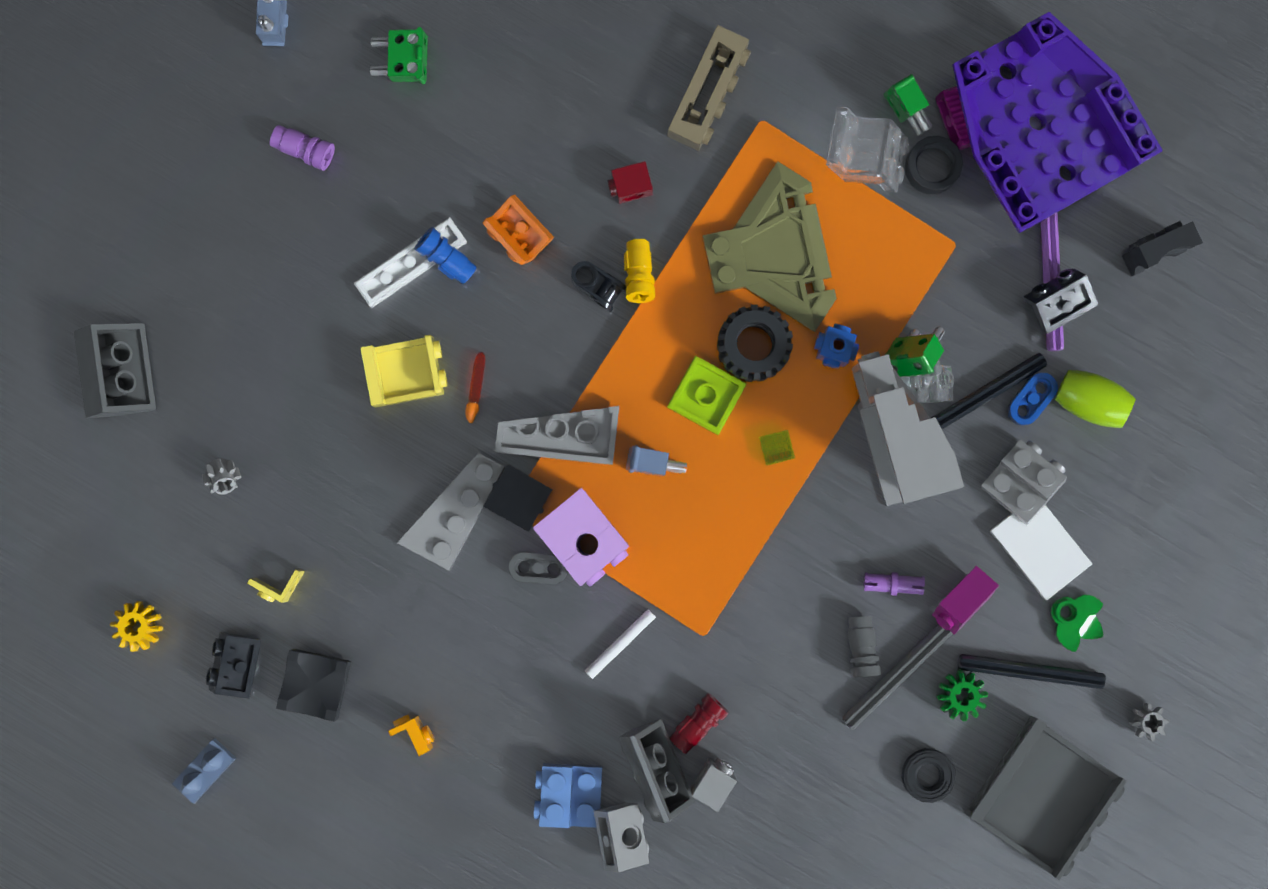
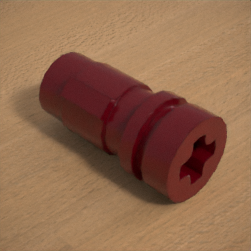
[669,693,729,754]

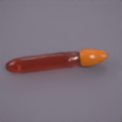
[465,352,486,423]

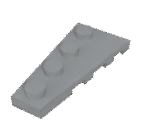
[495,406,619,465]
[397,453,505,571]

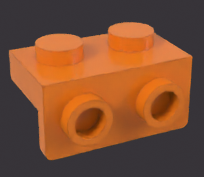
[482,195,554,265]

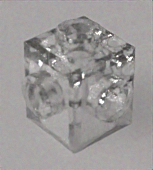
[910,360,954,403]

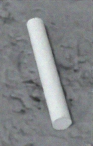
[584,609,656,679]

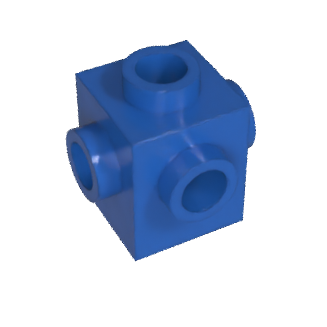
[814,324,859,369]

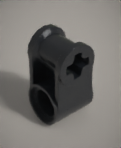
[571,261,626,312]

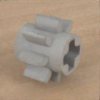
[202,458,241,494]
[1129,703,1170,742]

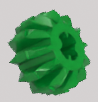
[936,670,988,721]

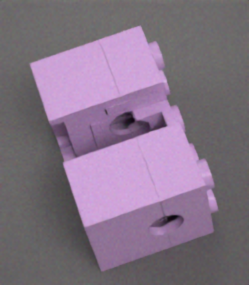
[533,488,629,587]

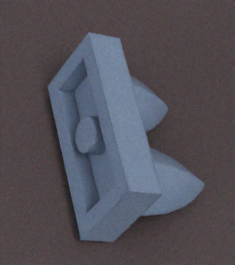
[172,738,236,804]

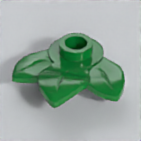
[1050,595,1104,652]

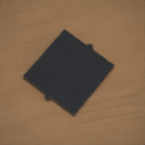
[483,464,553,532]

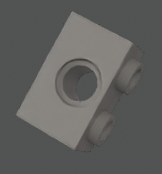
[690,757,737,812]
[594,802,649,872]

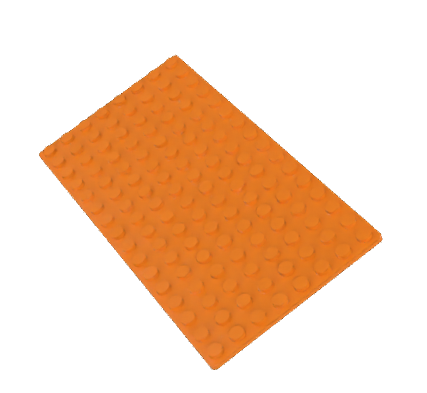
[529,121,956,636]

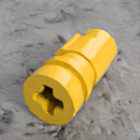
[624,239,655,303]

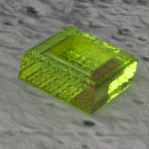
[759,430,795,466]

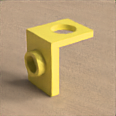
[247,569,305,603]

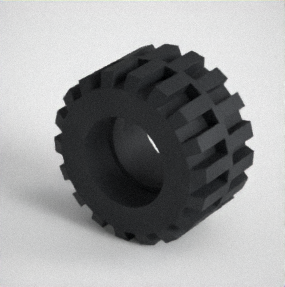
[717,305,793,382]

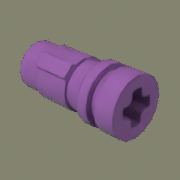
[270,125,335,171]

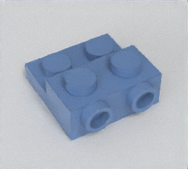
[534,763,602,828]

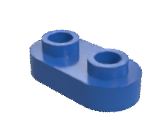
[1008,373,1058,426]

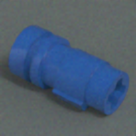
[414,227,477,284]

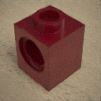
[607,161,653,204]

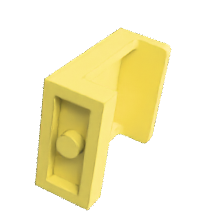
[361,334,448,408]

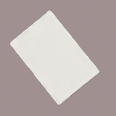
[990,505,1092,601]

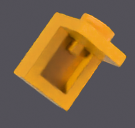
[388,714,434,756]

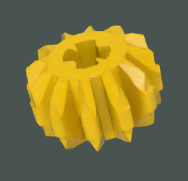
[110,601,163,652]

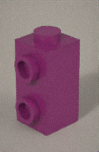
[932,565,999,635]

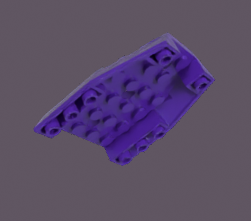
[952,12,1163,233]

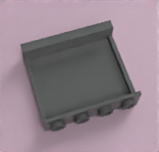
[964,716,1127,880]

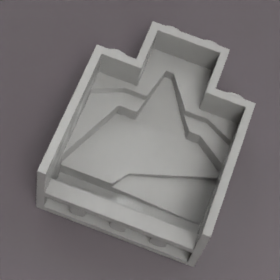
[851,352,964,506]

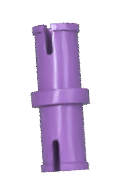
[864,572,925,596]

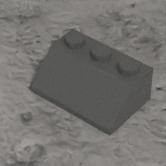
[74,323,156,418]
[619,719,695,823]

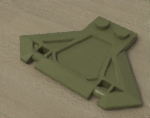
[703,161,837,332]

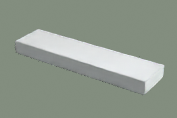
[354,217,467,308]

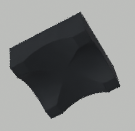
[1122,221,1203,276]
[276,649,351,722]

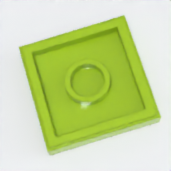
[667,355,747,435]

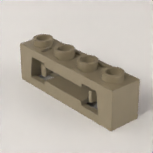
[667,25,751,151]

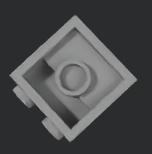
[981,439,1067,526]

